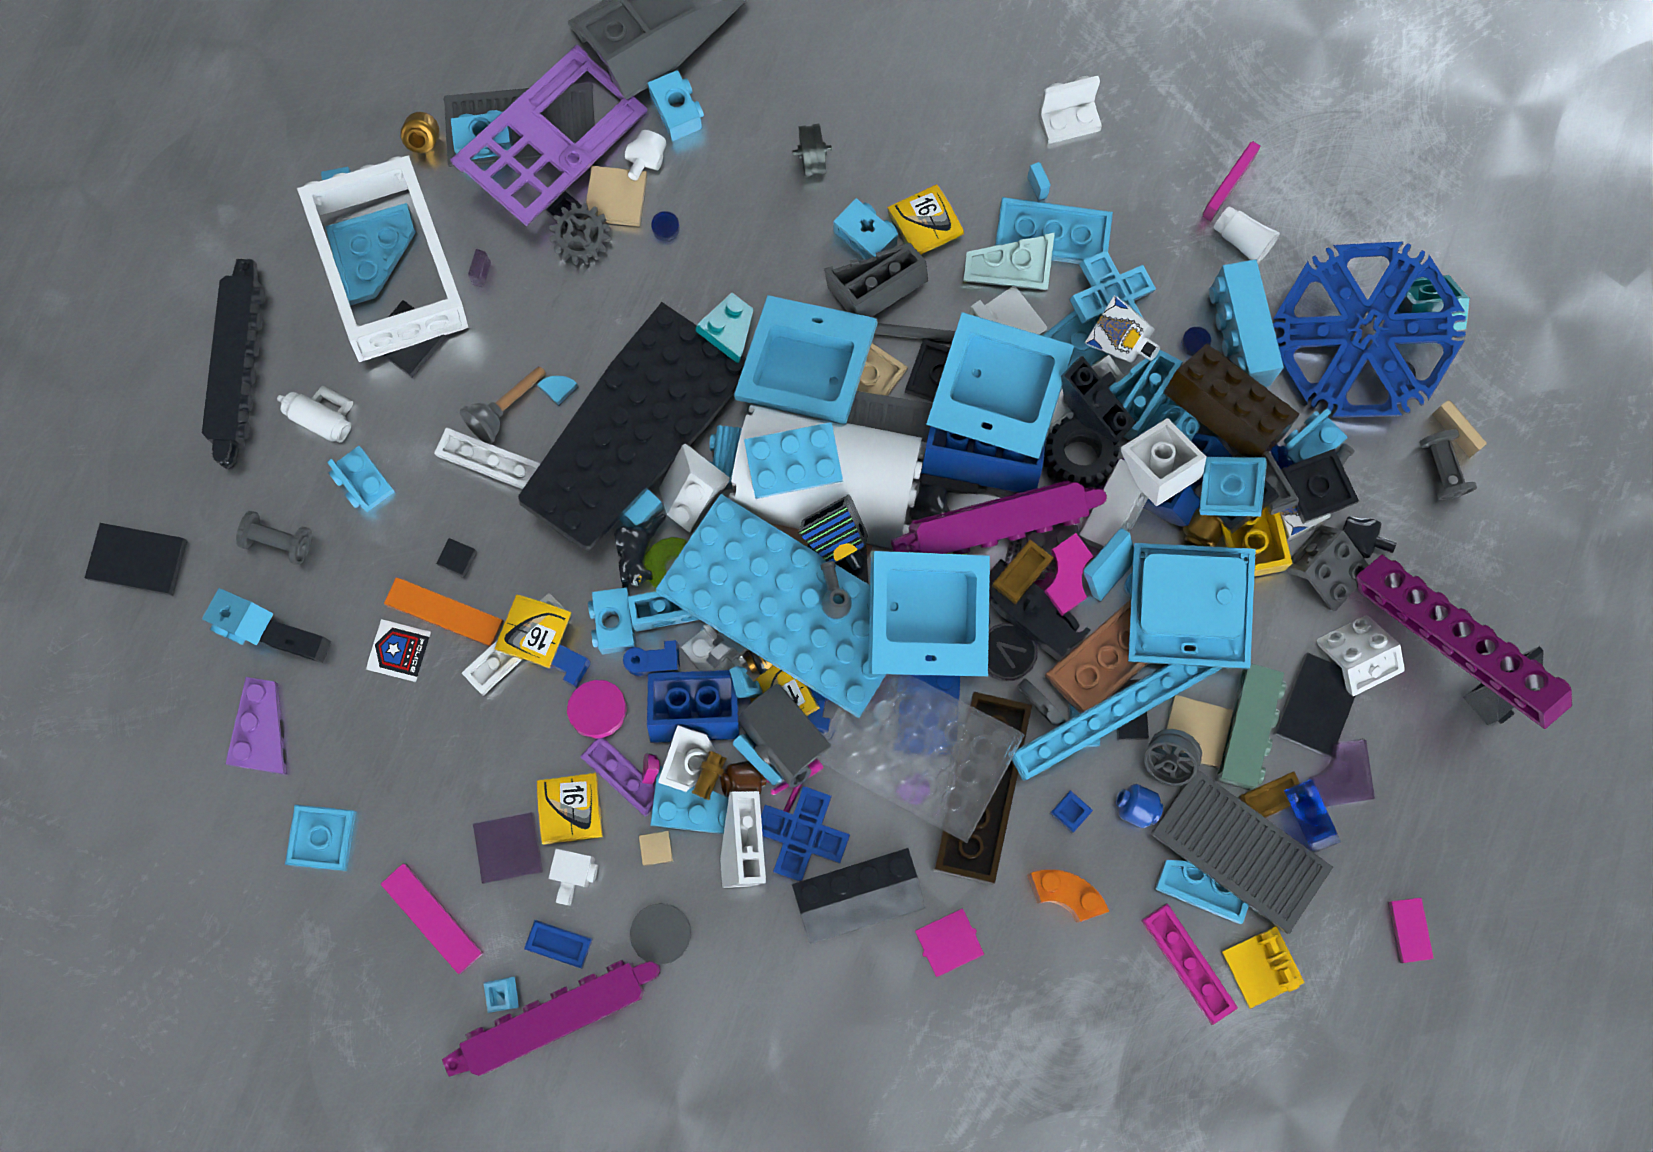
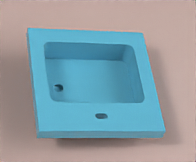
[734,295,878,425]
[926,312,1075,459]
[1128,543,1255,669]
[869,551,990,676]

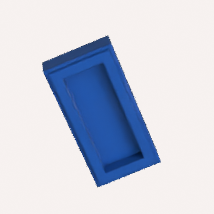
[524,920,593,969]

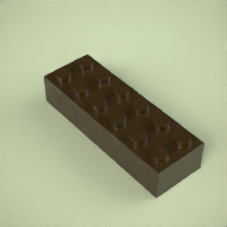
[933,691,1032,885]

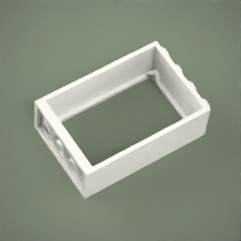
[297,155,468,362]

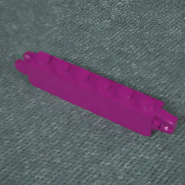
[891,481,1108,555]
[442,960,661,1077]

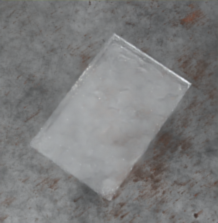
[814,674,1025,843]

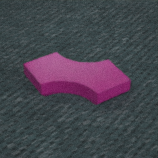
[1045,533,1094,616]

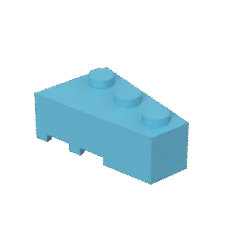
[1109,350,1183,441]

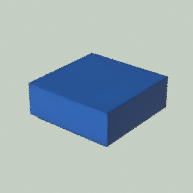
[1050,790,1093,833]

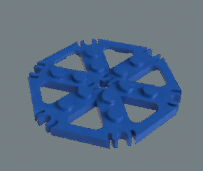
[1273,241,1466,417]

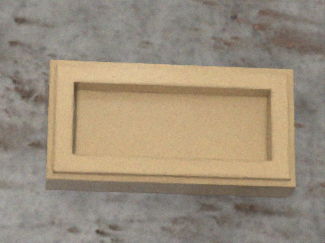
[1432,400,1487,458]

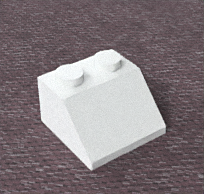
[1121,418,1206,507]
[659,444,730,533]

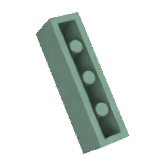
[1215,663,1286,790]

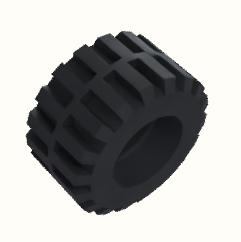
[1044,414,1119,488]

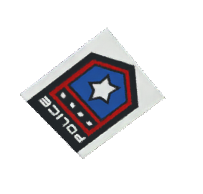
[366,619,431,682]

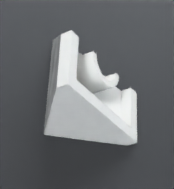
[658,725,725,792]

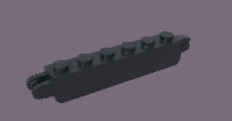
[202,259,265,469]

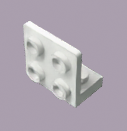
[1038,76,1102,144]
[970,286,1047,335]
[1317,615,1405,696]

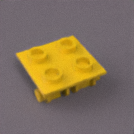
[1222,926,1305,1009]

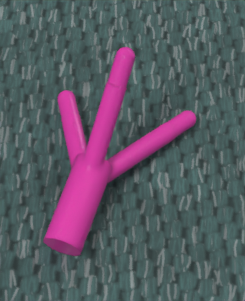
[766,759,824,813]

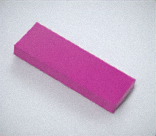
[1202,141,1261,222]

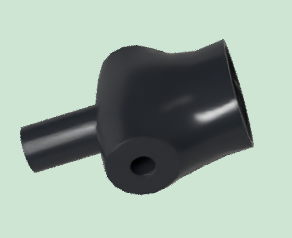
[909,485,950,520]
[1342,516,1397,558]

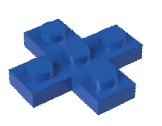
[761,786,850,882]

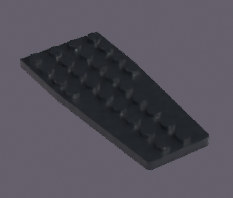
[518,302,746,550]

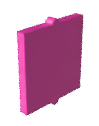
[915,908,984,977]

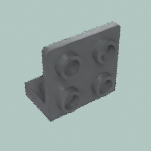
[1286,525,1369,611]

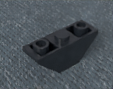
[1061,356,1136,443]

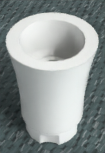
[1214,207,1280,264]

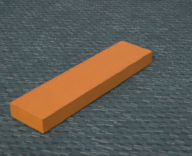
[384,577,504,647]

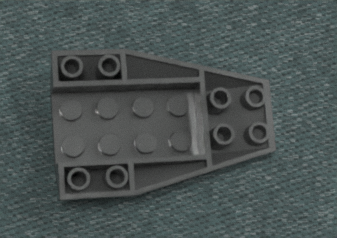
[568,0,746,100]

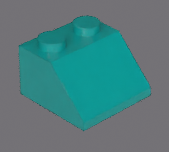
[1398,275,1470,330]

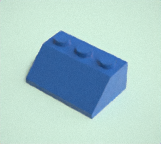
[1143,433,1233,527]
[647,670,740,743]

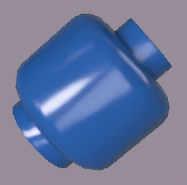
[1116,784,1163,828]

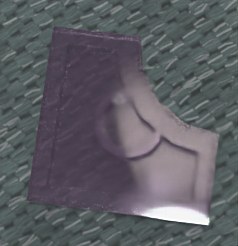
[1309,738,1375,809]

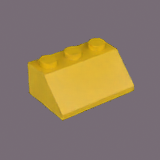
[1220,507,1293,576]

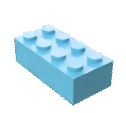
[1209,259,1284,387]

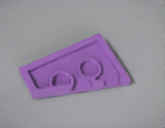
[225,677,287,775]

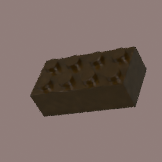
[1163,343,1300,457]

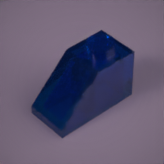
[1284,779,1341,853]

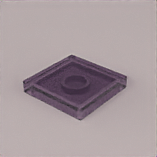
[473,812,543,884]

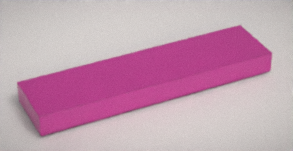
[381,863,483,975]
[1141,903,1238,1025]

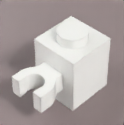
[548,849,598,906]

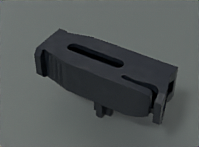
[989,559,1091,662]

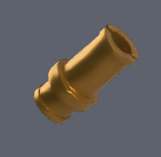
[692,751,727,800]

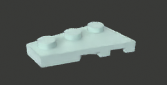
[963,233,1054,291]

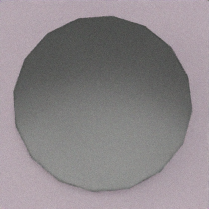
[1017,678,1066,727]
[630,903,691,965]

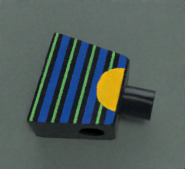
[798,495,868,570]

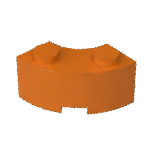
[1027,870,1110,923]

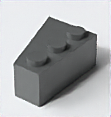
[824,243,928,317]

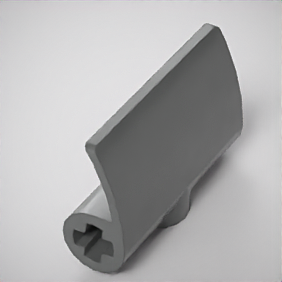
[738,684,831,788]

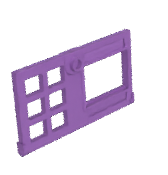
[450,45,648,227]

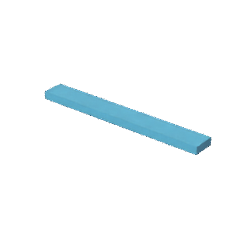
[1009,649,1222,781]

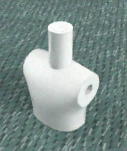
[625,130,667,180]

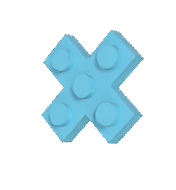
[1069,250,1156,324]

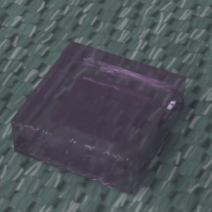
[468,249,491,287]

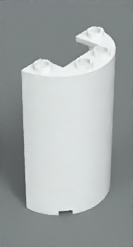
[729,404,927,548]

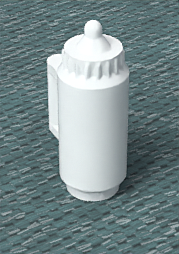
[277,385,353,443]

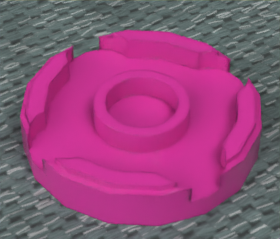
[567,680,627,738]

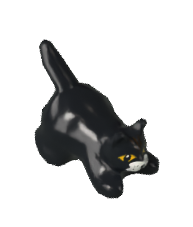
[614,514,666,588]

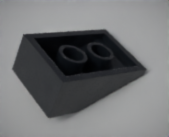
[1463,646,1544,725]

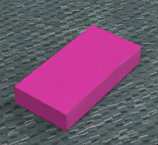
[1389,897,1434,963]

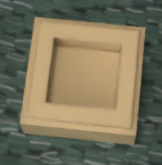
[639,831,673,866]

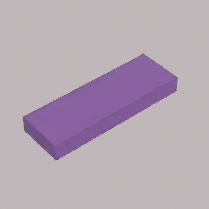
[580,737,655,817]

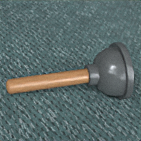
[460,366,546,444]

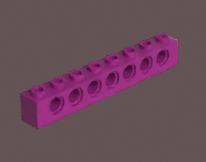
[1356,554,1572,729]

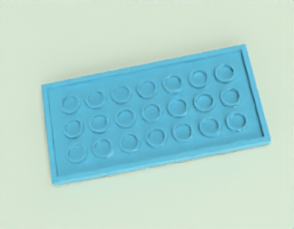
[656,494,886,718]

